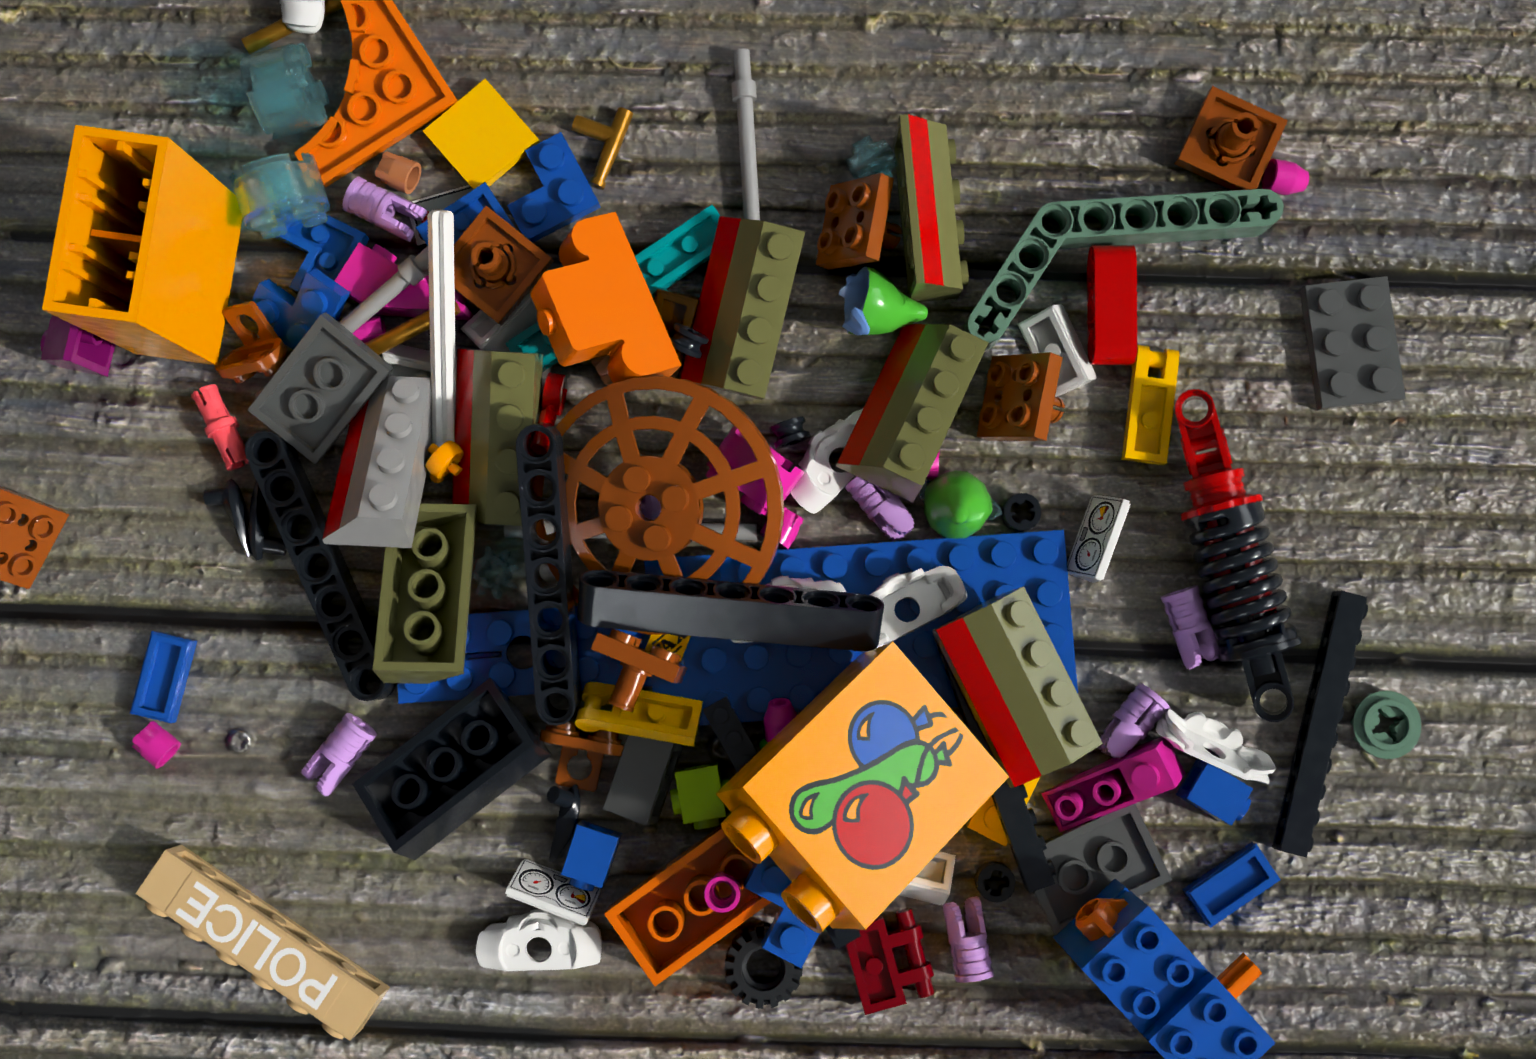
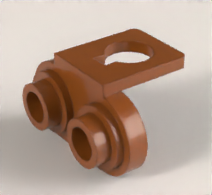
[215,301,287,383]
[539,720,625,792]

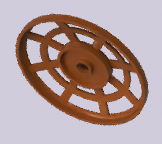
[533,376,784,635]

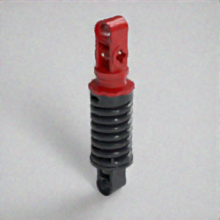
[1175,389,1302,722]

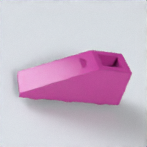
[335,242,474,320]
[1041,737,1186,832]

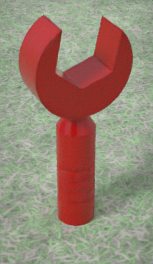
[530,372,567,455]

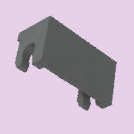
[603,735,684,825]

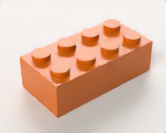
[604,825,771,987]

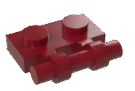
[846,908,935,1015]

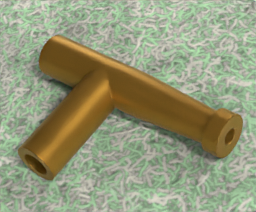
[572,107,633,190]

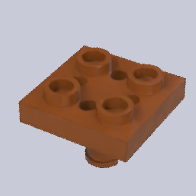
[1174,86,1288,191]
[816,173,902,270]
[454,206,554,326]
[976,352,1065,441]
[0,487,69,589]
[591,629,688,713]

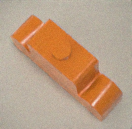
[530,211,682,383]

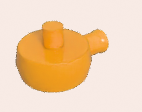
[425,441,464,483]

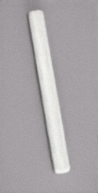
[427,210,456,447]

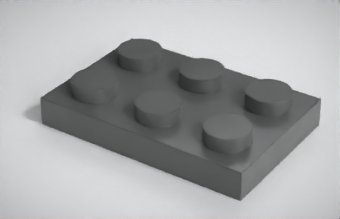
[1300,276,1406,411]
[248,312,394,464]
[1034,804,1172,935]

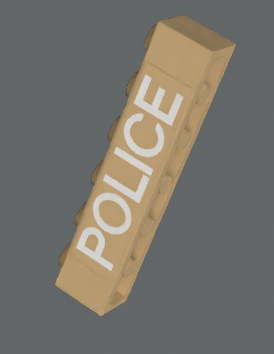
[135,844,390,1041]

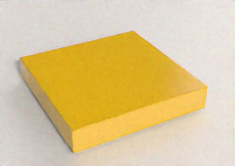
[423,78,540,190]

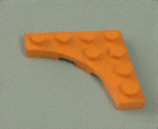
[294,0,458,191]

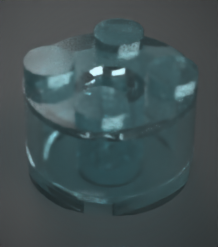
[240,42,329,140]
[230,153,330,239]

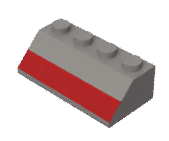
[322,376,432,548]

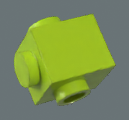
[670,762,730,829]

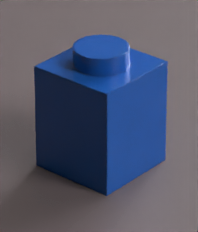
[1176,759,1253,826]
[561,820,622,891]

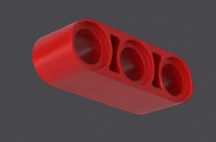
[1087,245,1137,365]

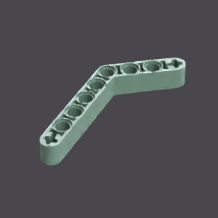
[963,189,1284,351]

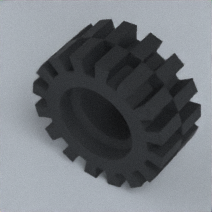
[724,923,803,1009]

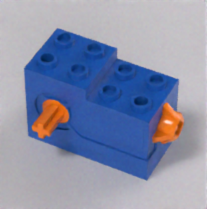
[1053,878,1276,1059]

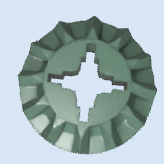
[1350,690,1421,759]

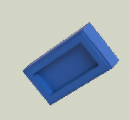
[130,631,197,723]
[1182,842,1281,928]

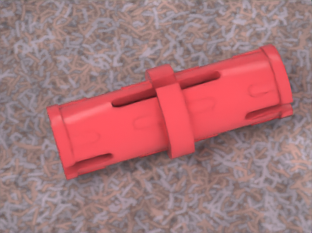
[191,384,249,471]

